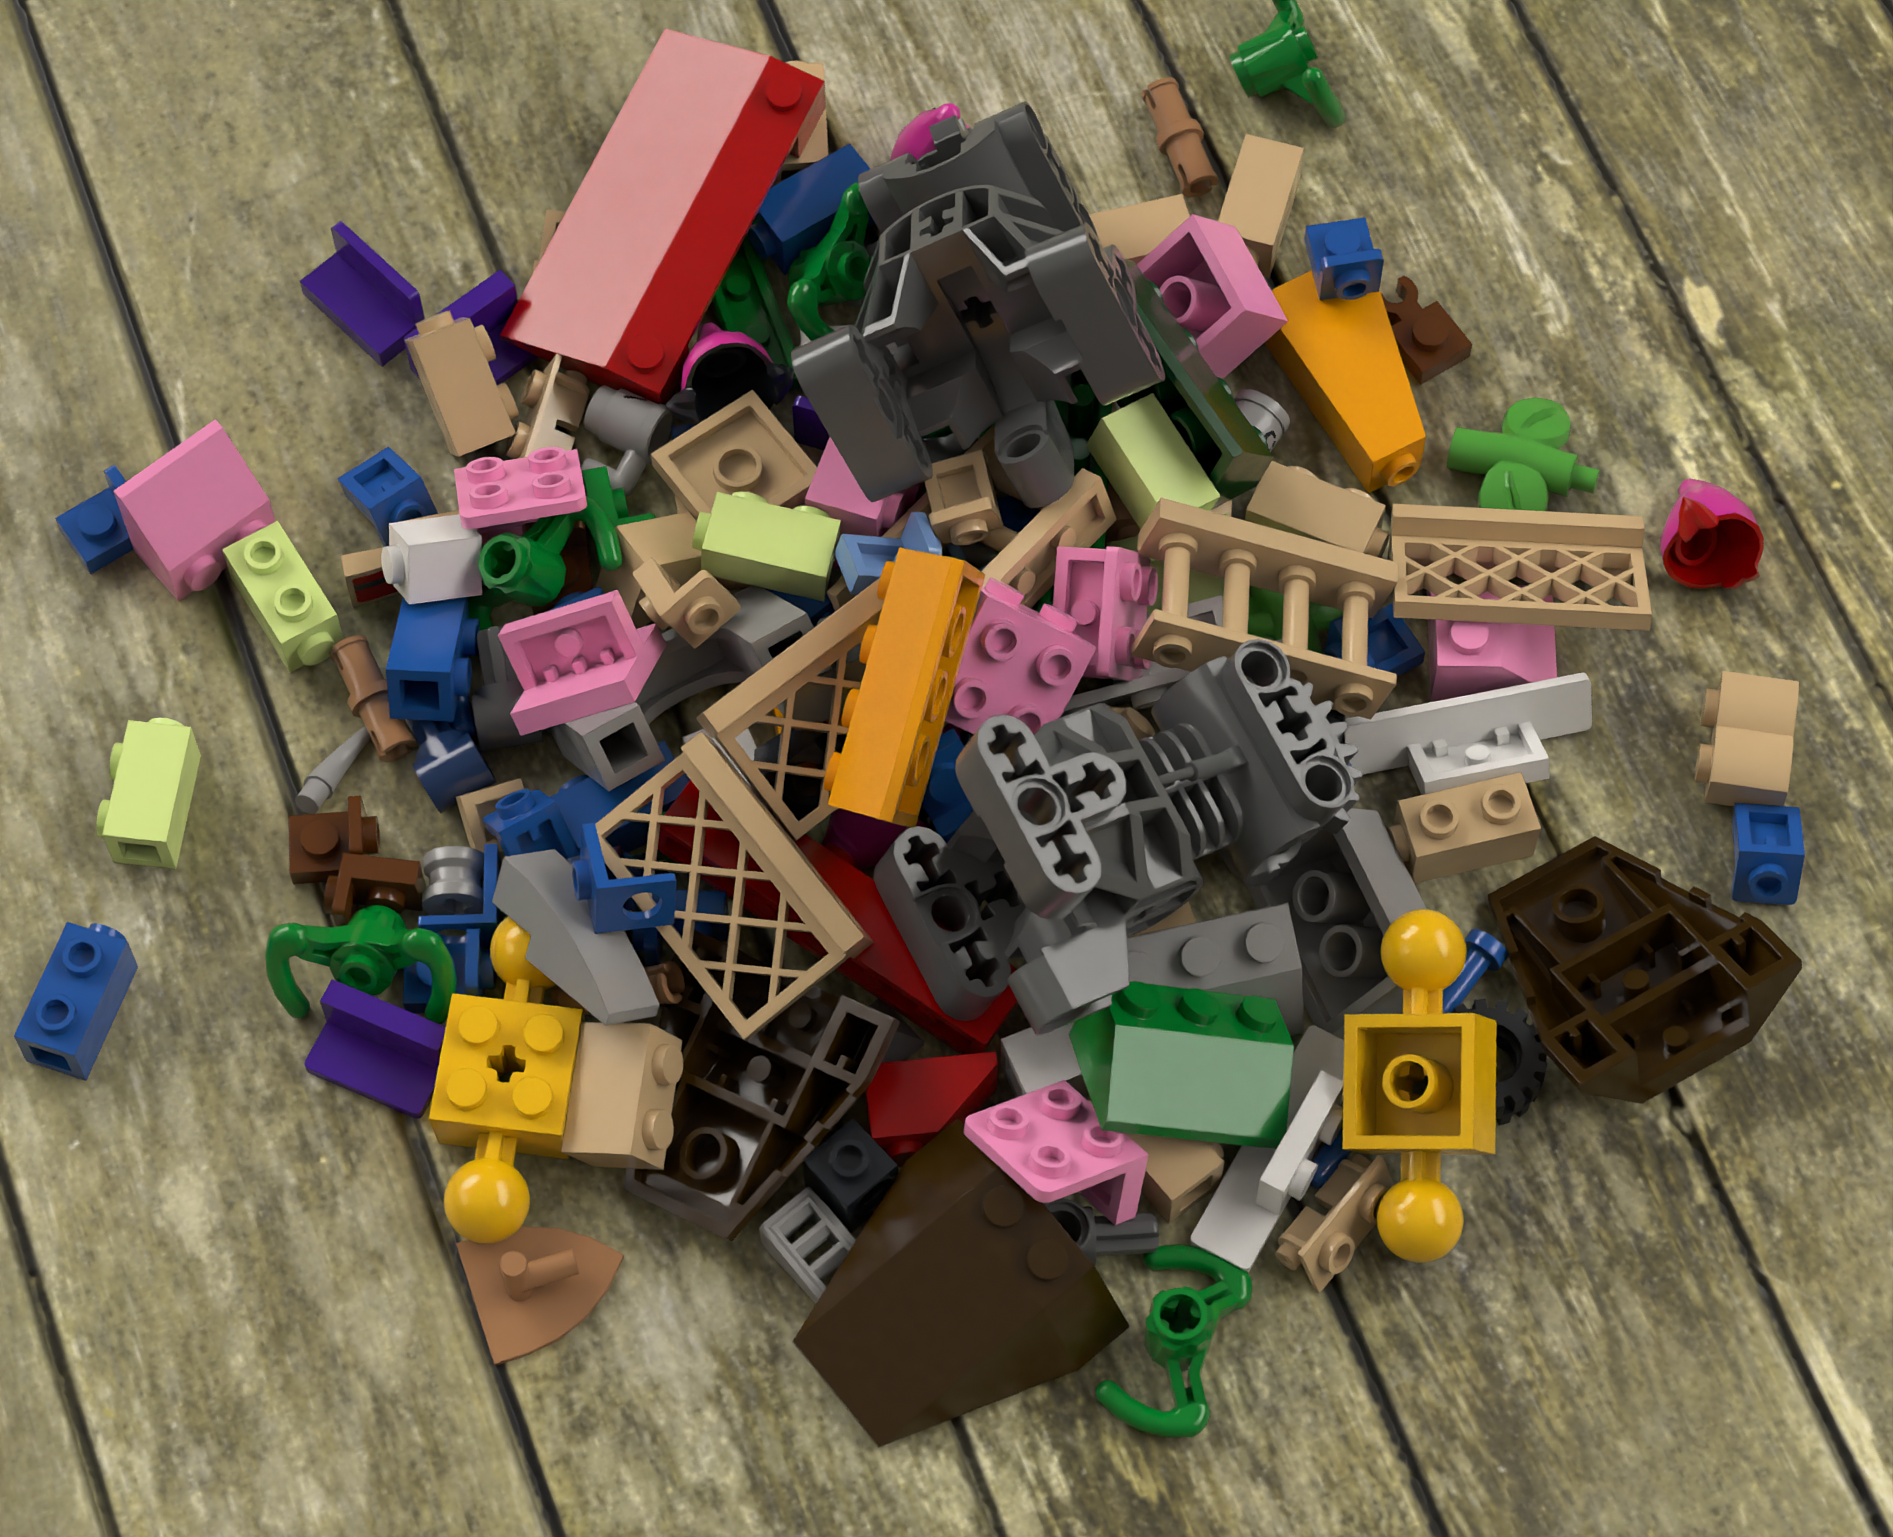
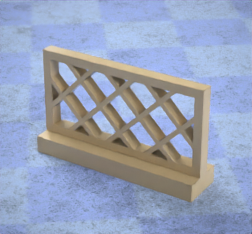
[1387,504,1652,631]
[696,578,949,841]
[595,732,874,1041]

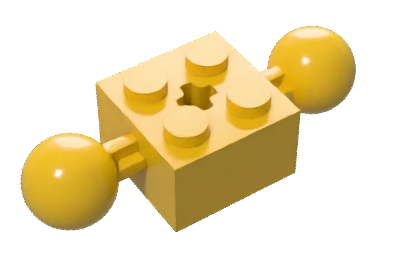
[1343,909,1497,1263]
[429,916,586,1244]

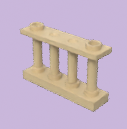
[827,426,1117,612]
[1131,498,1398,720]

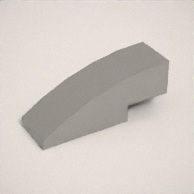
[492,849,659,1026]

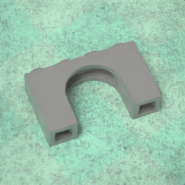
[549,585,832,791]

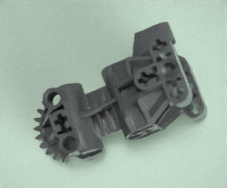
[791,101,1165,508]
[874,639,1362,1035]

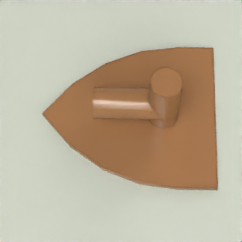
[456,1226,624,1366]

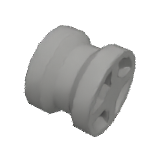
[422,846,484,916]

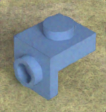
[834,512,942,595]

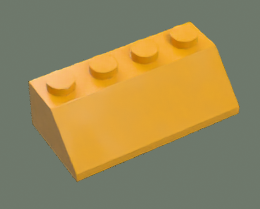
[824,548,985,828]

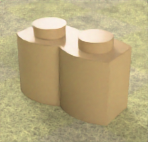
[1695,671,1799,807]

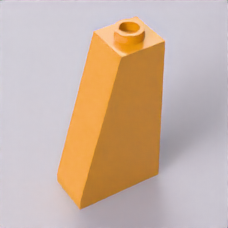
[1264,270,1426,493]

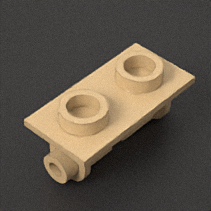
[505,354,590,459]
[1275,1154,1395,1293]

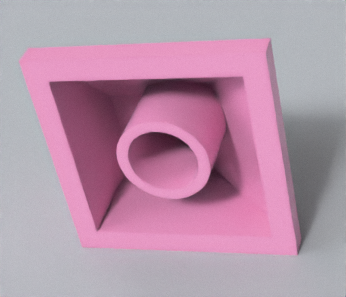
[1427,584,1557,701]

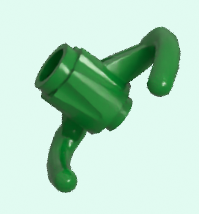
[1229,0,1345,128]
[787,182,871,341]
[468,496,622,631]
[265,905,457,1024]
[1095,1244,1252,1438]

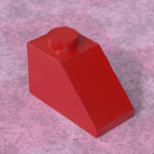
[865,1051,997,1167]

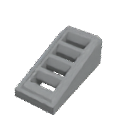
[759,1187,856,1304]

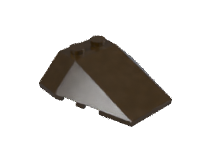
[1488,836,1802,1104]
[623,930,901,1241]
[792,1119,1130,1448]

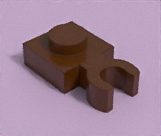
[1380,275,1472,385]

